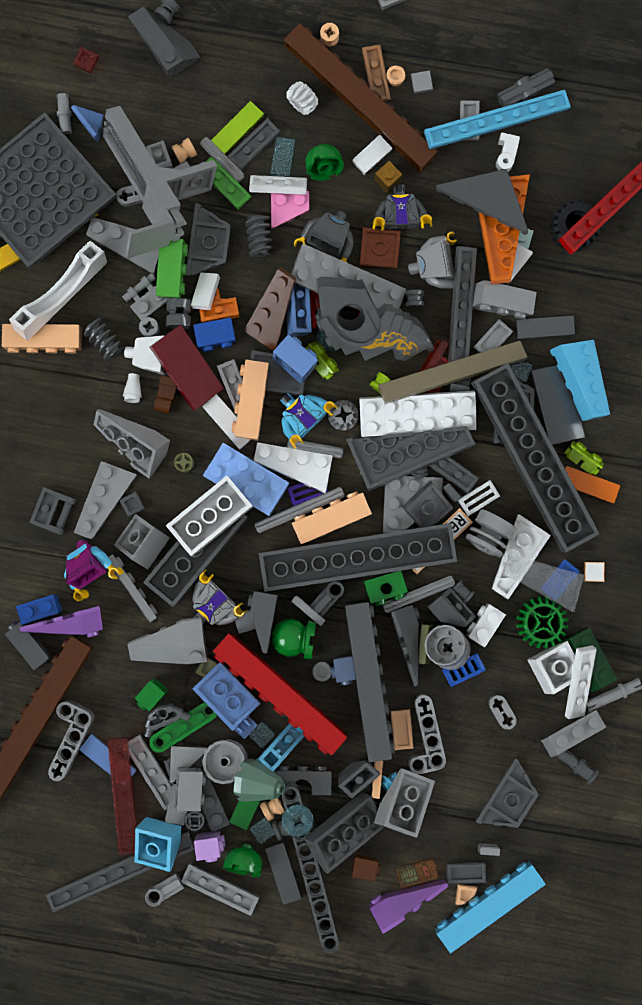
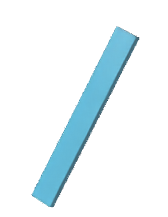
[424,90,571,149]

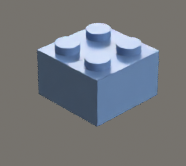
[272,335,318,384]

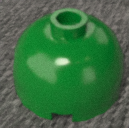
[305,144,344,181]
[222,844,263,877]

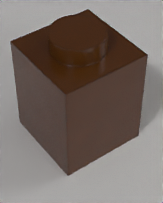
[351,854,381,882]

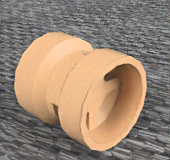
[172,138,197,164]
[260,797,286,821]

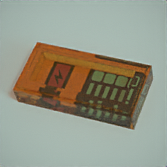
[395,858,438,889]

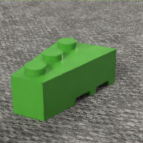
[156,239,188,299]

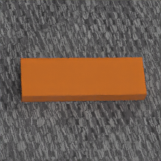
[565,466,620,504]

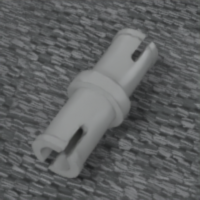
[56,93,72,134]

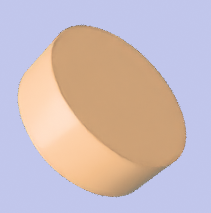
[386,66,405,86]

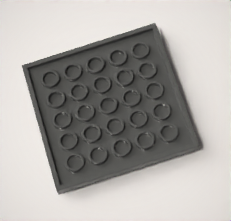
[0,112,117,269]

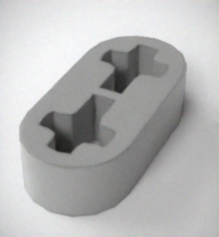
[116,185,143,207]
[488,695,516,729]

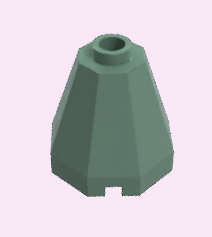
[233,759,285,802]

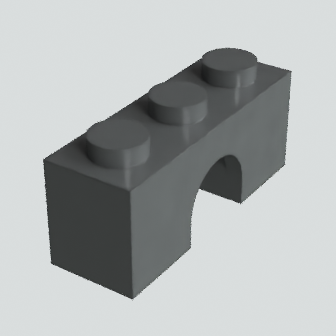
[273,765,332,795]

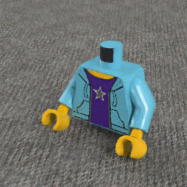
[280,393,338,449]

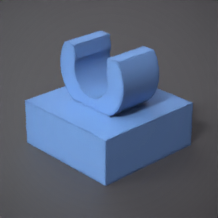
[234,715,258,739]

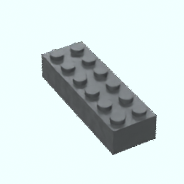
[143,514,248,607]

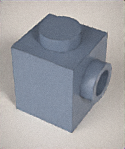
[331,656,356,685]

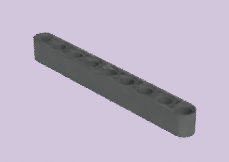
[282,781,339,953]

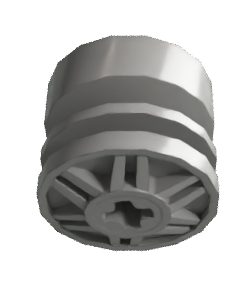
[465,509,516,558]
[424,625,471,670]

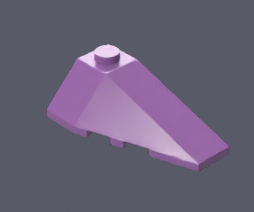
[19,606,103,638]
[369,879,449,934]

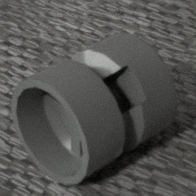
[166,298,192,329]

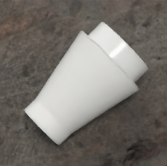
[123,373,142,403]

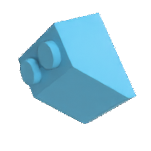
[134,817,181,872]

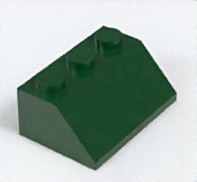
[555,627,618,693]

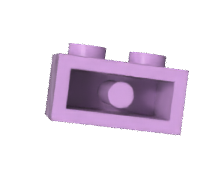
[194,830,226,862]

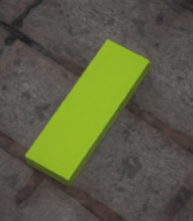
[211,101,264,155]

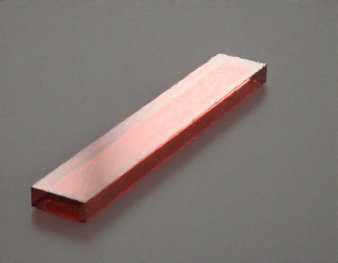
[107,737,137,855]

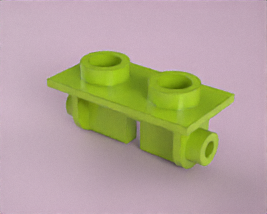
[305,341,339,380]
[564,441,603,475]

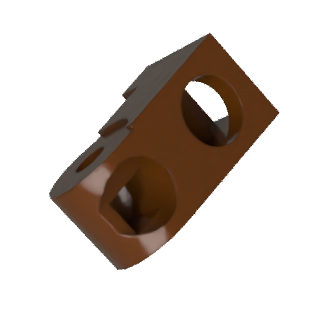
[154,375,178,414]

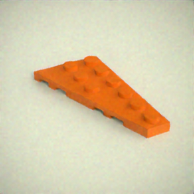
[478,174,530,285]

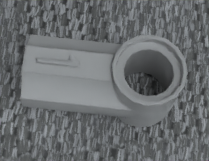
[145,873,184,907]

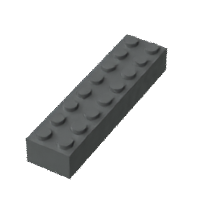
[345,602,395,763]

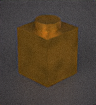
[374,161,402,193]

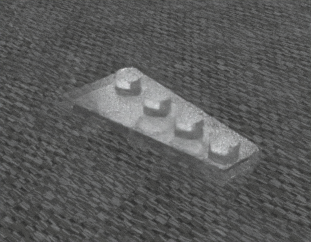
[503,554,584,613]

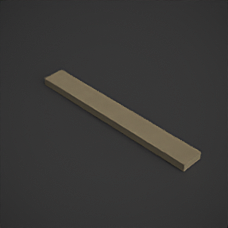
[378,341,527,404]

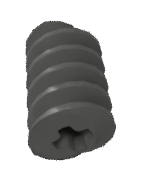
[245,215,273,258]
[84,317,125,361]

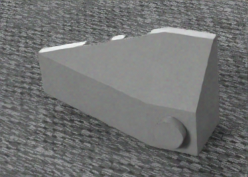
[94,409,170,478]
[127,617,207,664]

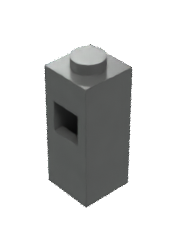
[5,621,52,670]

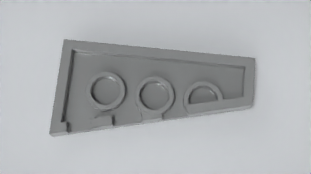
[86,217,159,275]
[74,461,138,539]

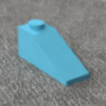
[256,723,304,771]

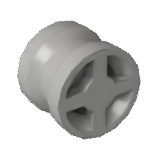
[139,317,160,337]

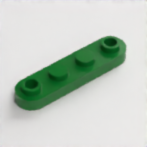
[149,702,217,752]

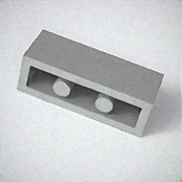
[541,710,606,757]

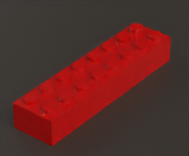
[213,632,347,755]

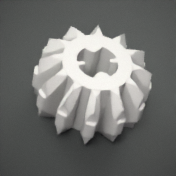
[286,81,318,115]

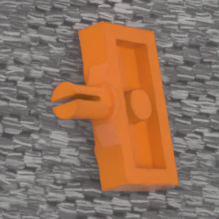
[199,288,240,323]

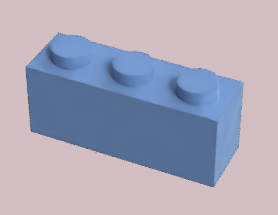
[286,284,312,336]

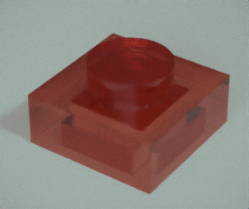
[73,47,99,74]

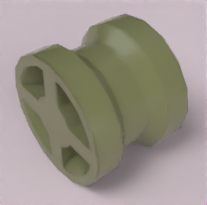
[174,453,194,473]

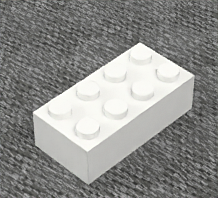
[166,476,253,556]

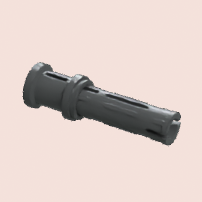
[543,745,599,784]

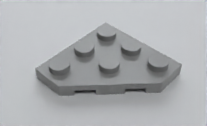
[383,476,443,533]

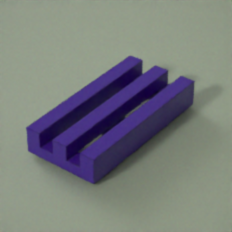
[287,483,328,506]

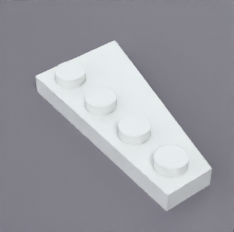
[254,443,333,494]
[491,514,551,599]

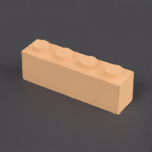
[2,324,82,354]
[232,360,269,441]
[292,491,372,545]

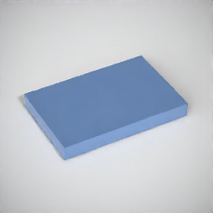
[192,662,261,731]

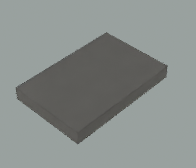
[250,350,305,396]

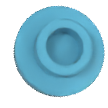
[381,772,397,791]

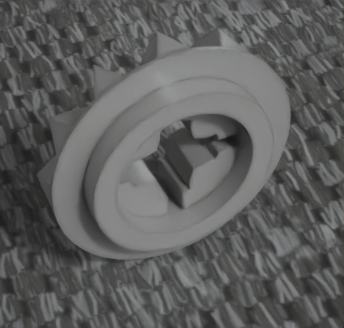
[328,400,358,431]

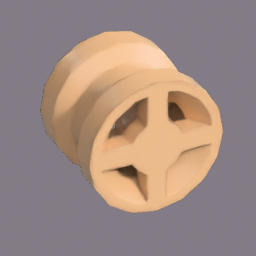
[320,23,339,47]

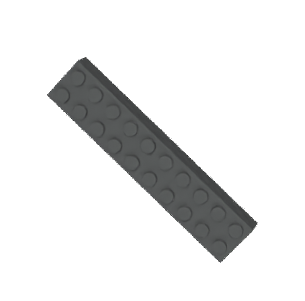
[471,363,599,553]
[259,523,457,592]

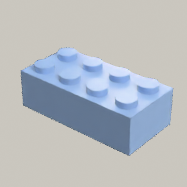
[203,443,289,517]

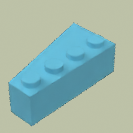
[550,340,610,421]

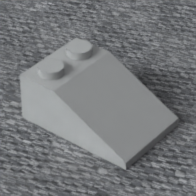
[374,768,435,838]

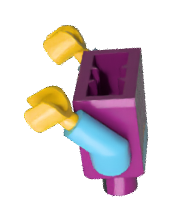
[64,540,123,601]

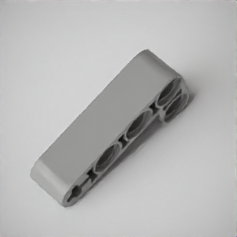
[408,693,446,774]
[48,700,94,781]

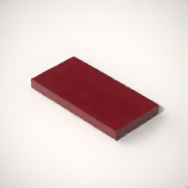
[149,325,224,410]

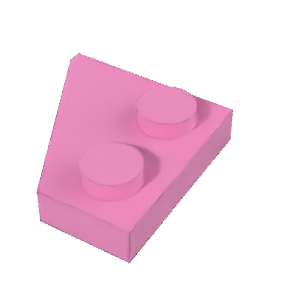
[271,191,309,229]

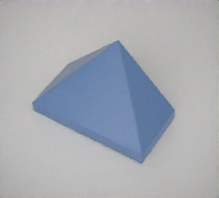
[71,105,103,142]

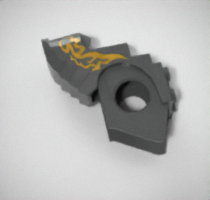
[315,277,435,361]

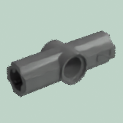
[497,68,555,107]

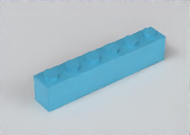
[435,861,546,954]

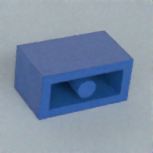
[193,317,236,352]
[16,594,63,625]

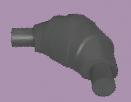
[144,704,191,738]

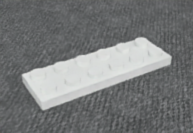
[359,391,476,437]

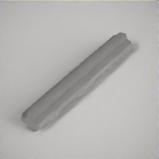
[382,576,455,613]

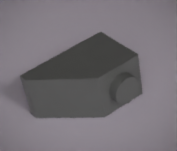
[428,587,476,627]
[338,760,380,798]

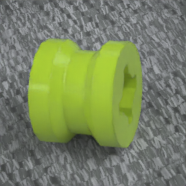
[370,372,391,394]

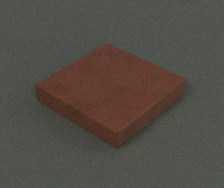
[359,227,401,270]

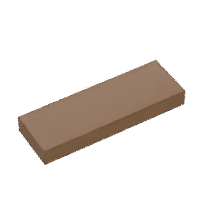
[362,45,391,102]

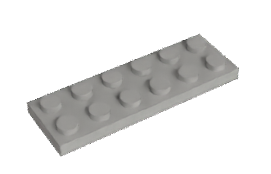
[291,244,406,311]

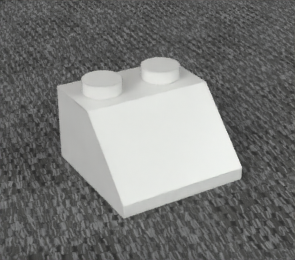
[527,641,575,694]

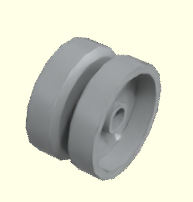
[202,739,248,784]

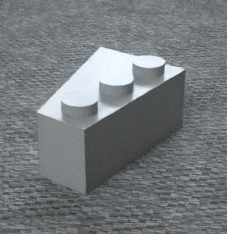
[472,280,536,319]

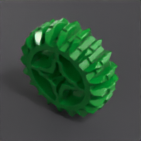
[516,597,569,649]

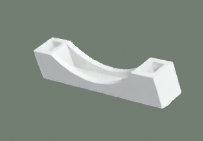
[9,241,107,341]

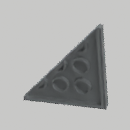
[436,169,528,235]

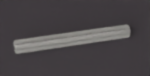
[255,487,344,533]

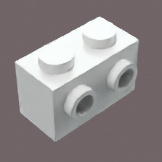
[466,604,505,647]

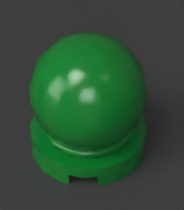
[271,619,316,660]

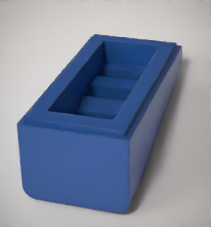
[442,652,486,687]

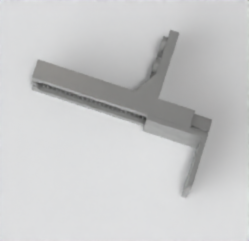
[103,106,217,259]

